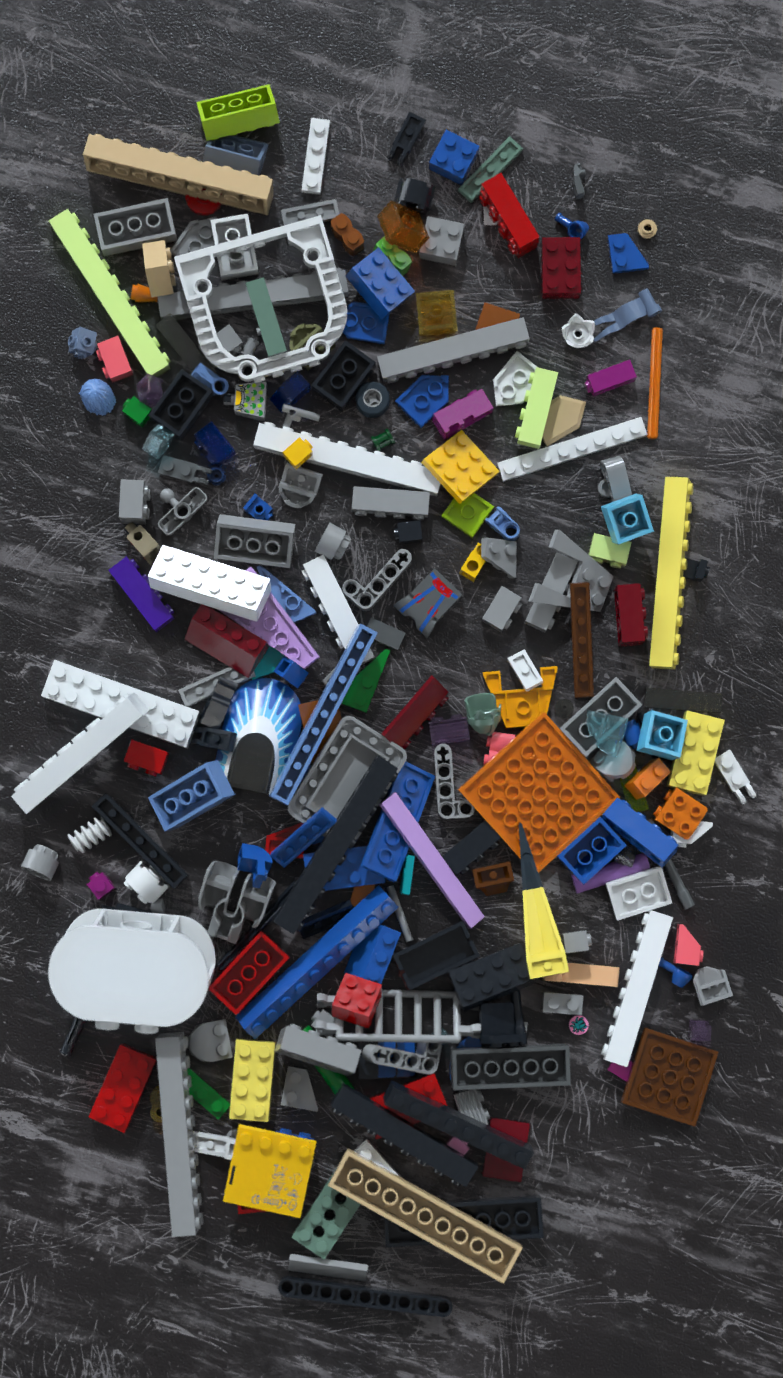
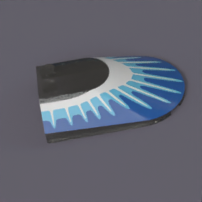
[215,678,302,795]

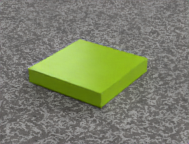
[441,493,494,538]

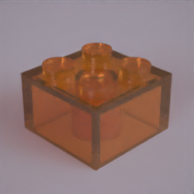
[377,200,429,254]

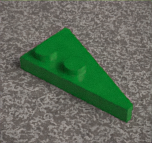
[341,649,390,713]

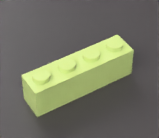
[515,367,558,449]

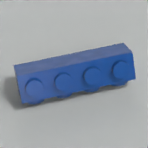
[602,797,678,868]

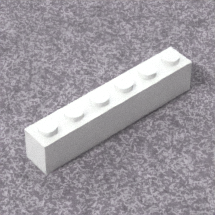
[302,555,375,665]

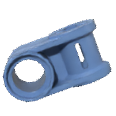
[485,506,520,541]

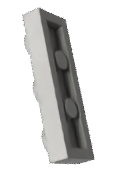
[281,199,339,225]

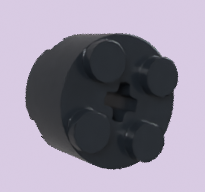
[394,178,436,215]

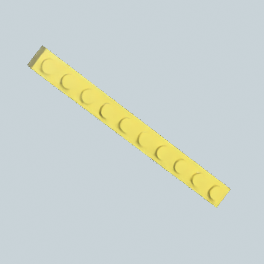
[649,477,693,669]

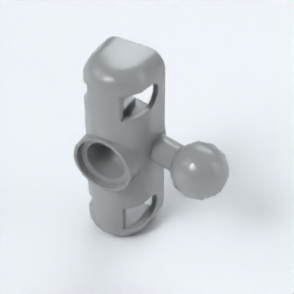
[158,487,208,536]

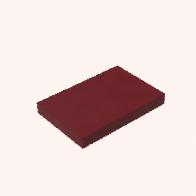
[482,1117,530,1182]

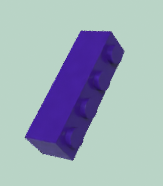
[108,556,174,632]

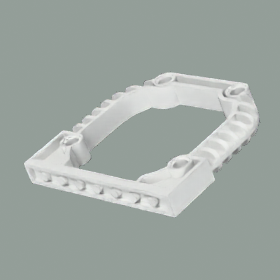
[174,215,347,383]

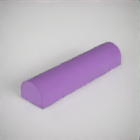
[571,853,650,894]

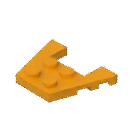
[483,666,558,728]

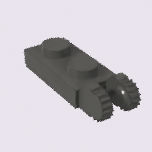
[158,455,212,486]

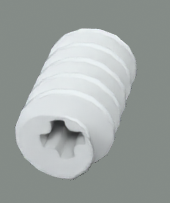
[67,815,112,853]

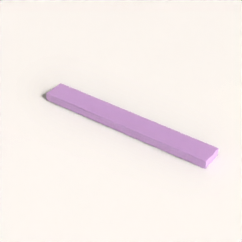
[379,792,485,929]

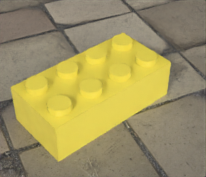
[666,711,725,796]
[229,1038,276,1122]

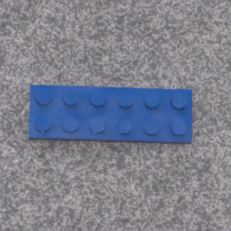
[360,762,435,882]

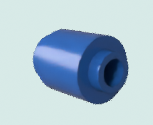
[621,719,641,749]

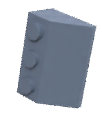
[203,135,269,176]

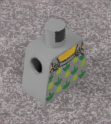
[224,382,267,421]

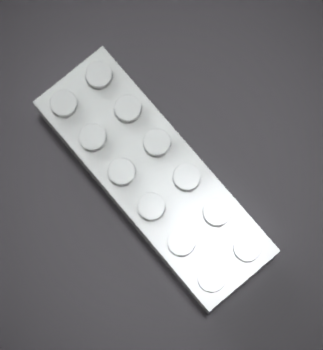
[148,545,271,622]

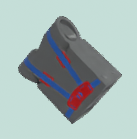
[393,568,462,639]

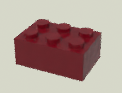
[541,237,581,299]
[614,583,648,647]

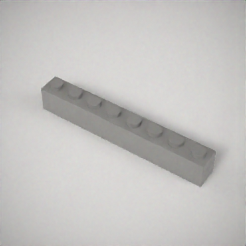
[377,317,530,383]

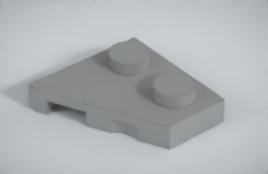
[281,1066,318,1112]

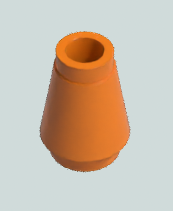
[131,284,158,302]

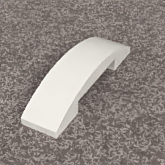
[193,1131,236,1160]

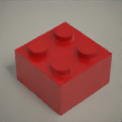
[332,973,382,1029]

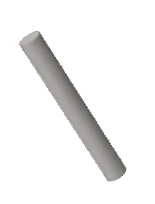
[386,885,413,942]

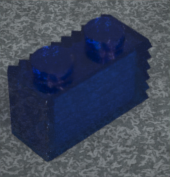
[194,421,236,467]

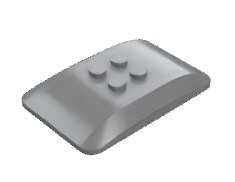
[288,716,407,839]

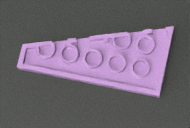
[217,567,320,669]

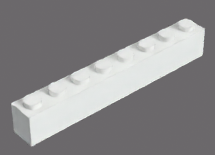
[601,910,673,1067]

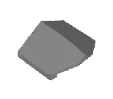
[693,966,733,1006]

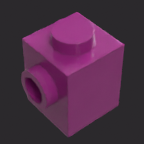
[87,872,116,900]

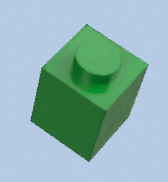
[122,396,152,428]

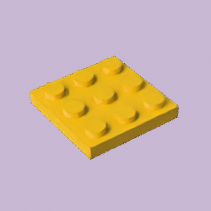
[421,430,500,504]

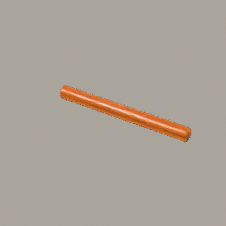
[647,327,663,439]

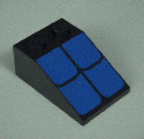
[358,1041,417,1079]

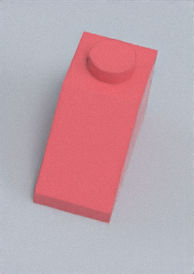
[673,924,703,966]

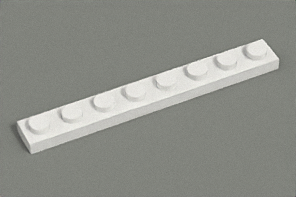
[497,417,647,482]

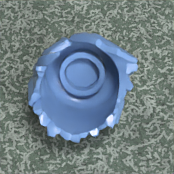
[79,379,116,416]

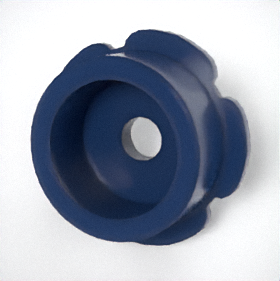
[207,467,226,486]

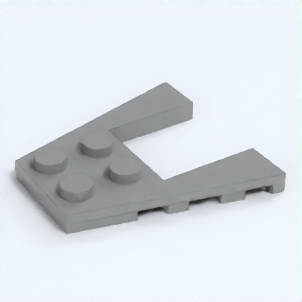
[529,530,614,612]

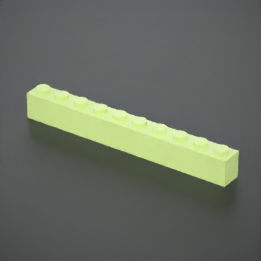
[49,209,171,381]

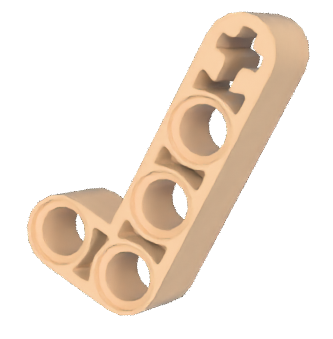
[543,963,620,987]

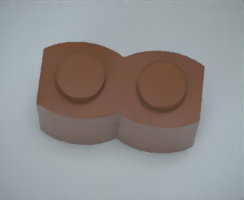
[331,213,364,256]

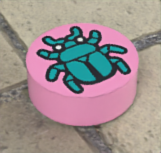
[569,1015,589,1035]

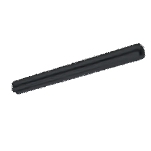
[217,881,296,971]

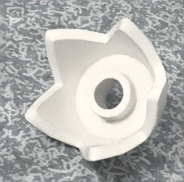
[562,314,595,348]

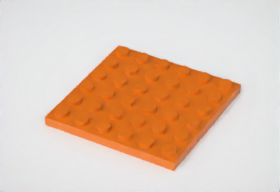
[458,712,620,873]

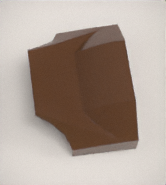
[472,861,514,896]

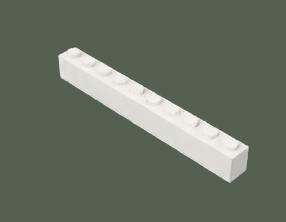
[253,422,441,497]

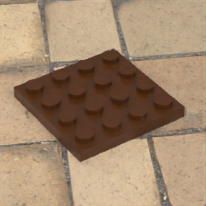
[621,1027,718,1127]

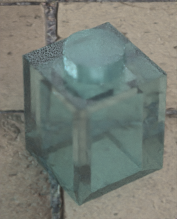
[142,424,174,459]

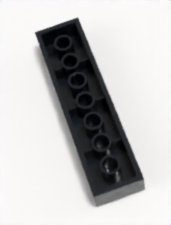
[384,1195,544,1248]

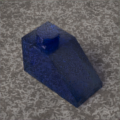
[270,371,311,414]

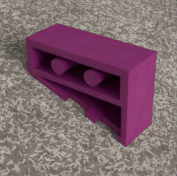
[433,389,494,441]

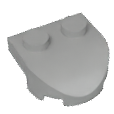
[279,463,323,508]
[589,735,636,781]
[188,1019,233,1062]

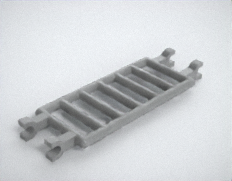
[316,989,481,1043]

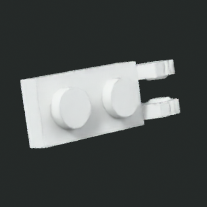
[714,750,756,805]

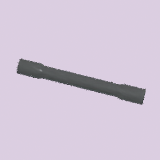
[647,818,695,910]

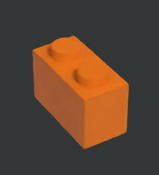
[624,757,671,800]

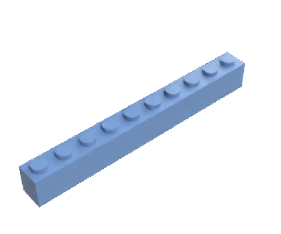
[269,624,378,805]

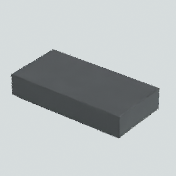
[367,618,406,651]

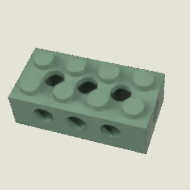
[291,1169,360,1259]

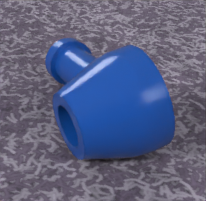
[555,213,589,239]
[658,957,693,988]

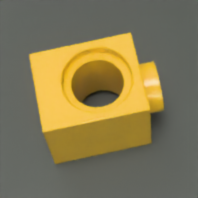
[282,437,313,470]

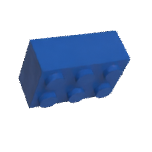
[345,247,415,320]

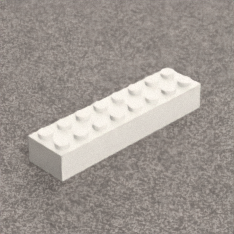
[41,660,201,749]
[11,692,149,814]

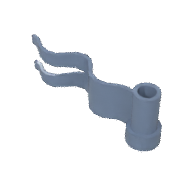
[594,288,662,342]

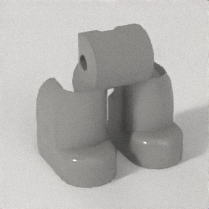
[198,861,276,944]

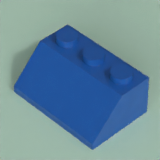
[556,817,627,885]
[344,924,401,984]

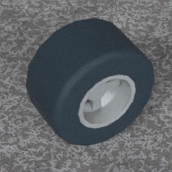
[356,381,390,418]

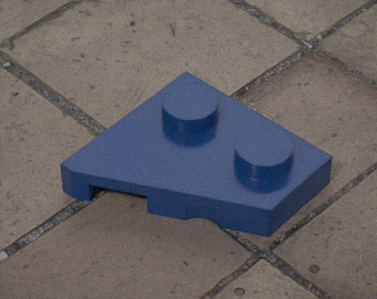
[607,233,649,274]

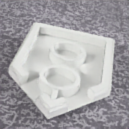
[493,351,537,406]

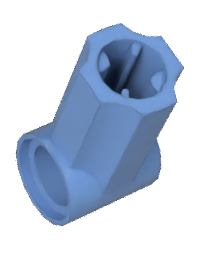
[191,363,229,395]

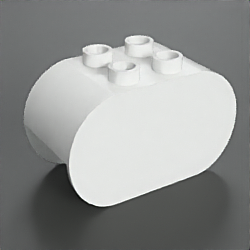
[48,909,216,1034]

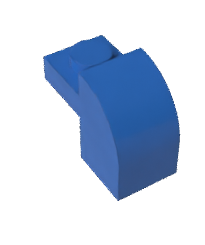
[237,843,273,888]

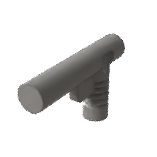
[282,404,320,428]

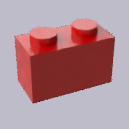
[124,739,170,777]

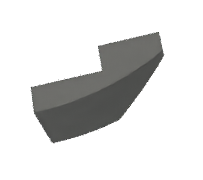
[573,163,586,200]

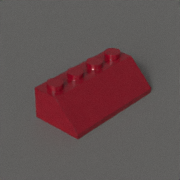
[185,604,269,679]
[381,675,449,750]

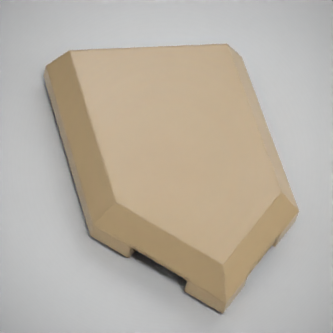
[542,395,586,447]

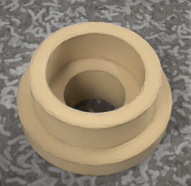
[638,220,657,239]

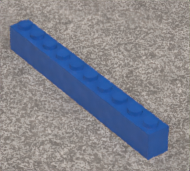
[235,885,399,1039]

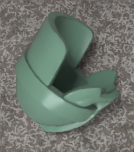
[464,693,501,736]

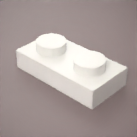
[508,649,543,692]

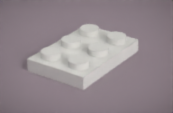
[605,866,672,921]

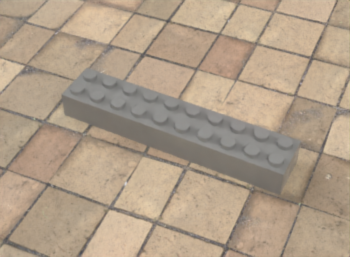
[155,1032,203,1237]

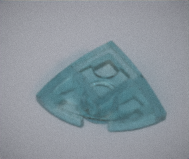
[587,710,628,758]

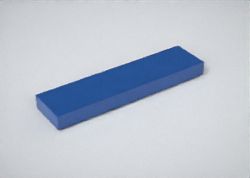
[270,807,337,868]

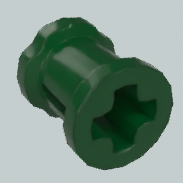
[370,429,395,451]

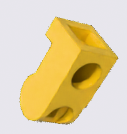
[459,542,486,582]

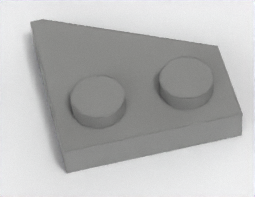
[481,538,517,579]

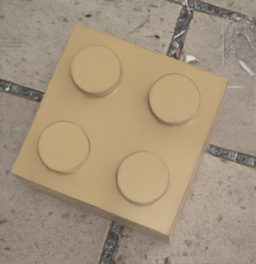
[142,240,176,297]

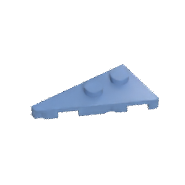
[257,566,317,623]

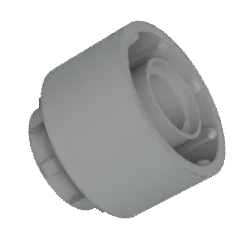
[315,522,351,560]
[21,844,59,881]

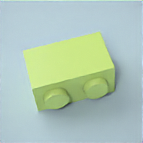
[588,533,631,569]

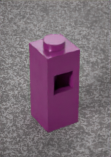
[584,360,637,397]

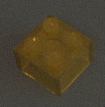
[416,290,457,336]

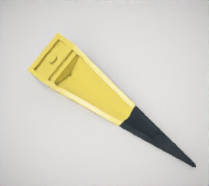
[519,823,569,979]

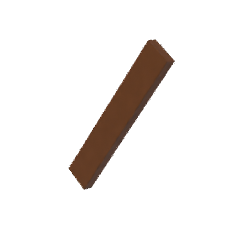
[570,582,594,698]

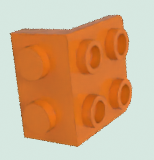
[653,787,707,840]

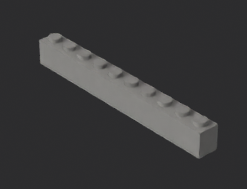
[158,268,349,322]

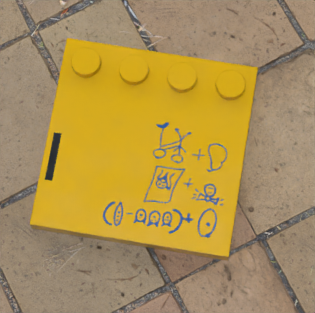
[223,1124,317,1218]

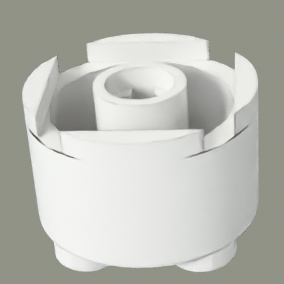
[124,860,170,904]

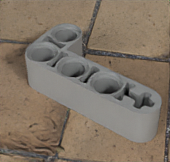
[600,456,632,502]
[342,549,412,611]
[434,744,475,819]
[362,1043,442,1074]

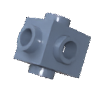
[68,327,97,359]

